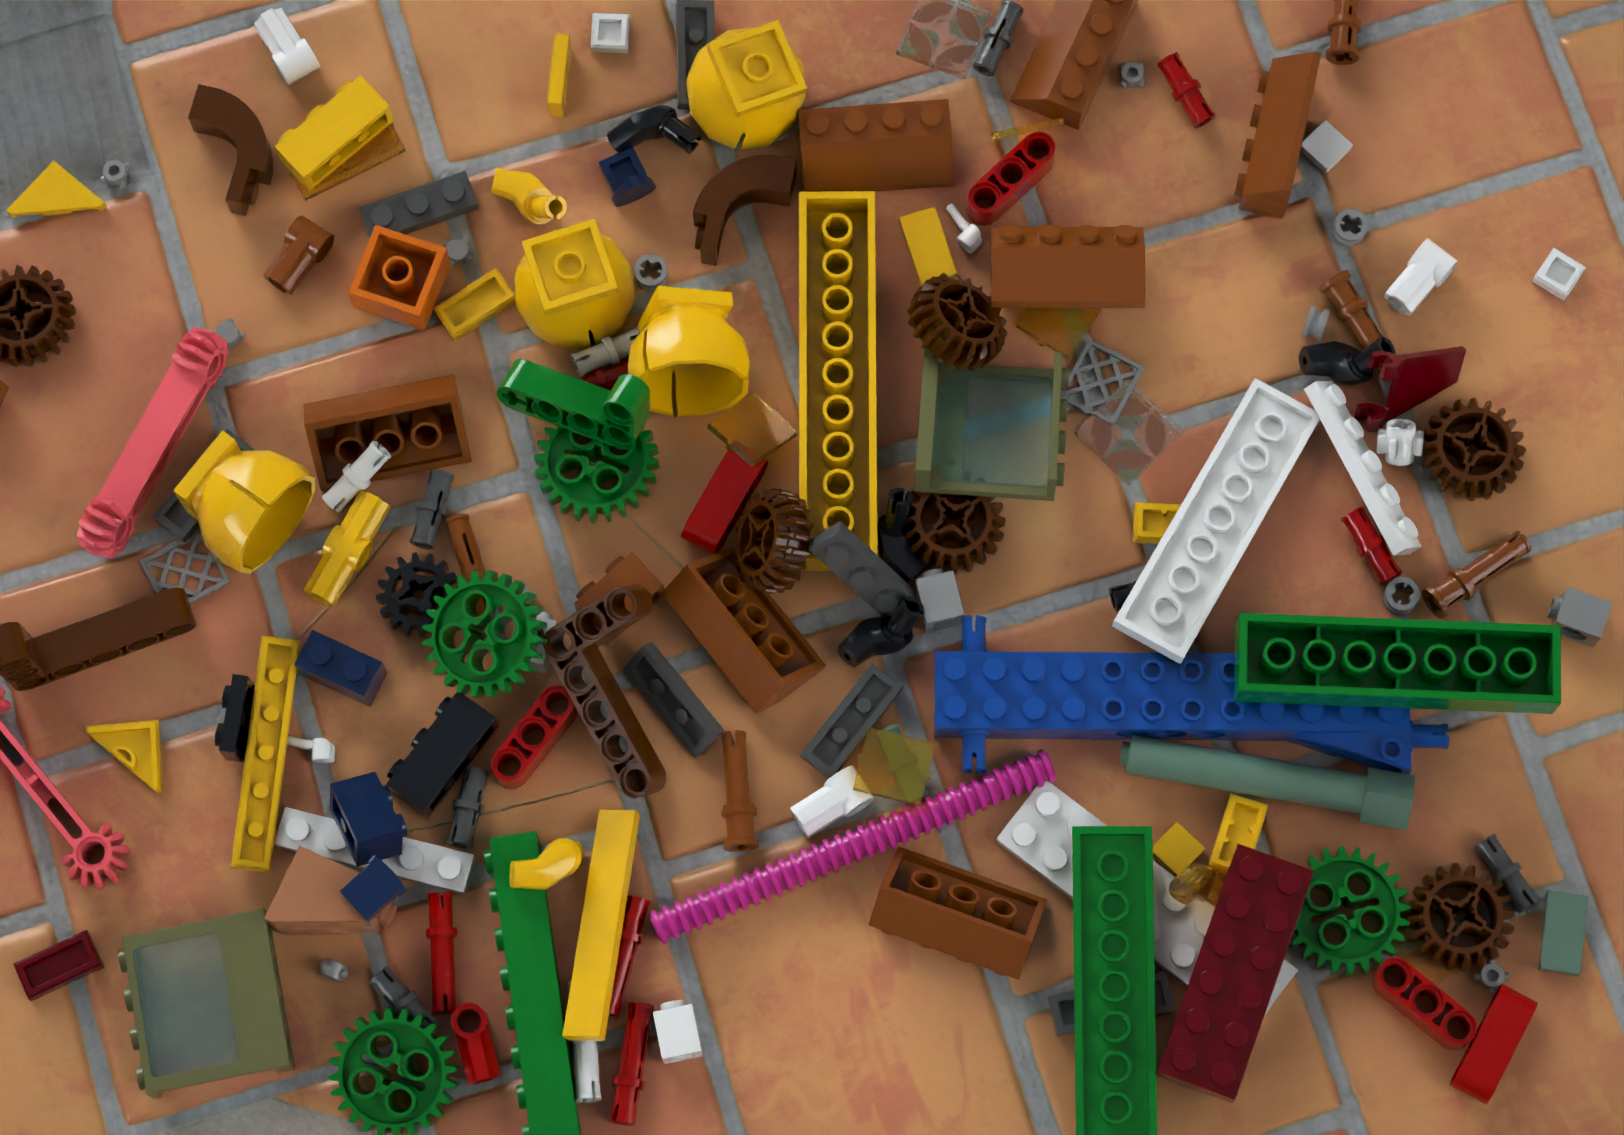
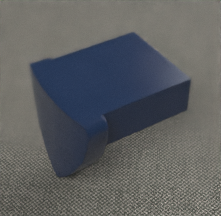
[599,146,656,207]
[340,856,406,923]

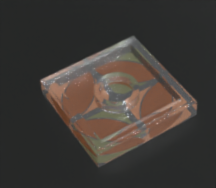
[896,0,992,79]
[1074,378,1184,486]

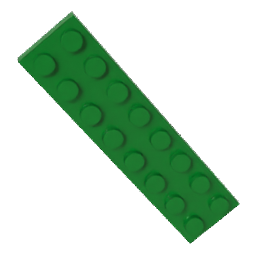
[1072,826,1157,1135]

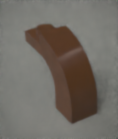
[188,84,273,216]
[693,155,797,266]

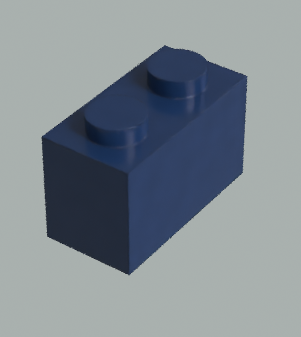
[294,630,388,707]
[330,772,407,867]

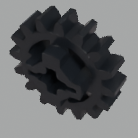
[376,552,458,638]

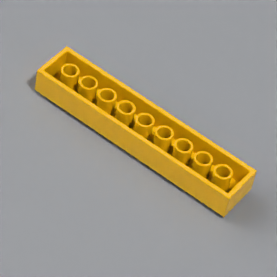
[799,191,878,571]

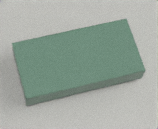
[1538,890,1588,976]

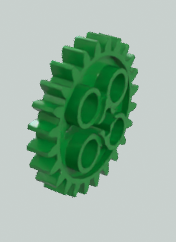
[534,425,660,524]
[422,570,547,698]
[1290,846,1411,977]
[328,1006,460,1135]

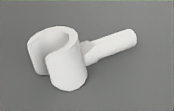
[946,203,982,254]
[287,735,335,764]

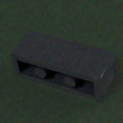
[386,692,499,819]

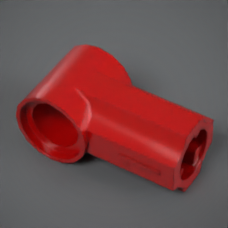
[451,1002,502,1086]

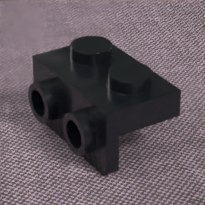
[215,674,255,763]

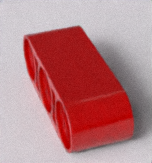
[967,131,1056,226]
[681,442,769,554]
[491,685,577,789]
[1372,957,1477,1050]
[1450,983,1538,1104]

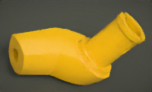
[491,168,567,224]
[509,838,585,890]

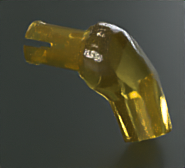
[1169,863,1225,905]

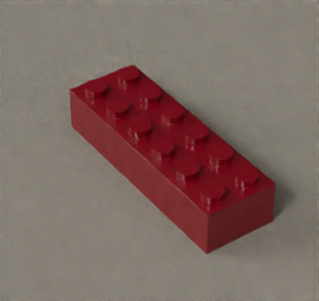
[1156,844,1314,1103]

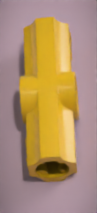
[304,490,390,607]

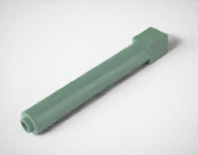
[1119,735,1415,830]

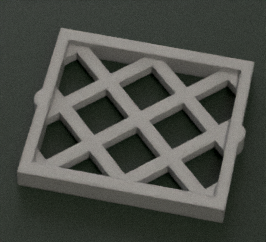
[1060,339,1145,426]
[140,529,231,605]

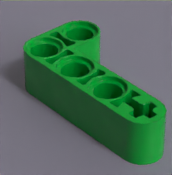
[496,359,650,450]

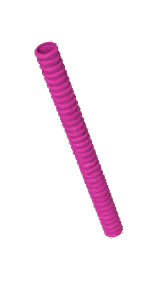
[649,749,1056,944]

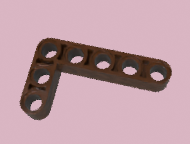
[543,584,666,799]
[0,587,196,691]

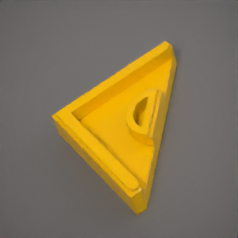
[6,160,107,218]
[86,720,163,794]

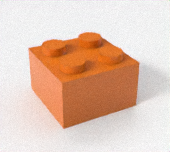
[348,225,451,331]

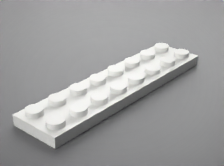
[1112,378,1320,664]
[995,780,1298,1014]

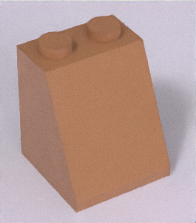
[264,846,397,935]

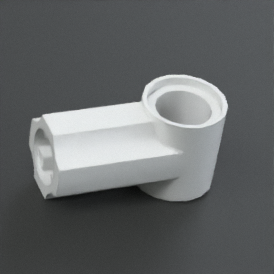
[254,8,320,85]
[1384,238,1458,316]
[790,765,875,838]

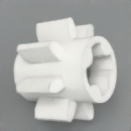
[1377,419,1424,466]

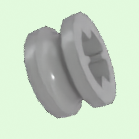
[1332,209,1368,247]
[634,254,668,292]
[1302,305,1330,343]
[1383,577,1420,615]

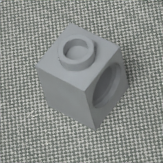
[915,569,964,633]
[1547,587,1613,647]

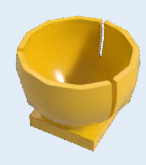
[686,20,807,151]
[514,218,635,350]
[628,286,750,417]
[173,430,315,574]

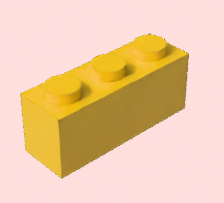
[274,75,394,191]

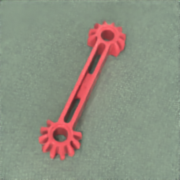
[77,327,229,559]
[0,686,131,890]

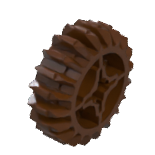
[0,265,76,367]
[907,273,1008,372]
[1422,397,1526,502]
[905,472,1006,574]
[734,488,813,594]
[1406,863,1515,972]

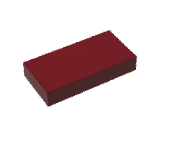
[13,930,104,1001]

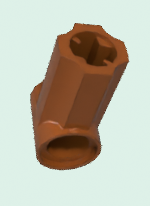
[263,215,335,295]

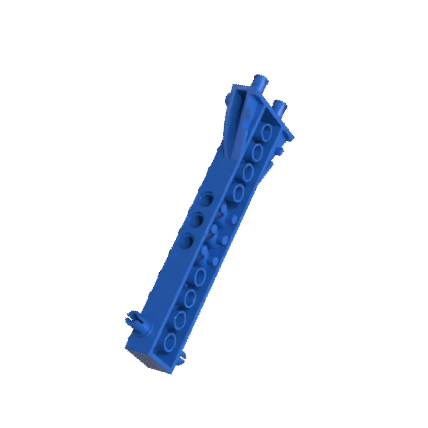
[934,615,1449,774]

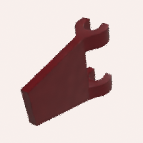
[1354,346,1466,432]

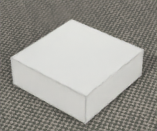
[590,13,630,54]
[1300,120,1353,174]
[1532,248,1586,301]

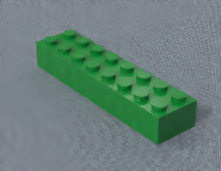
[1234,613,1561,714]

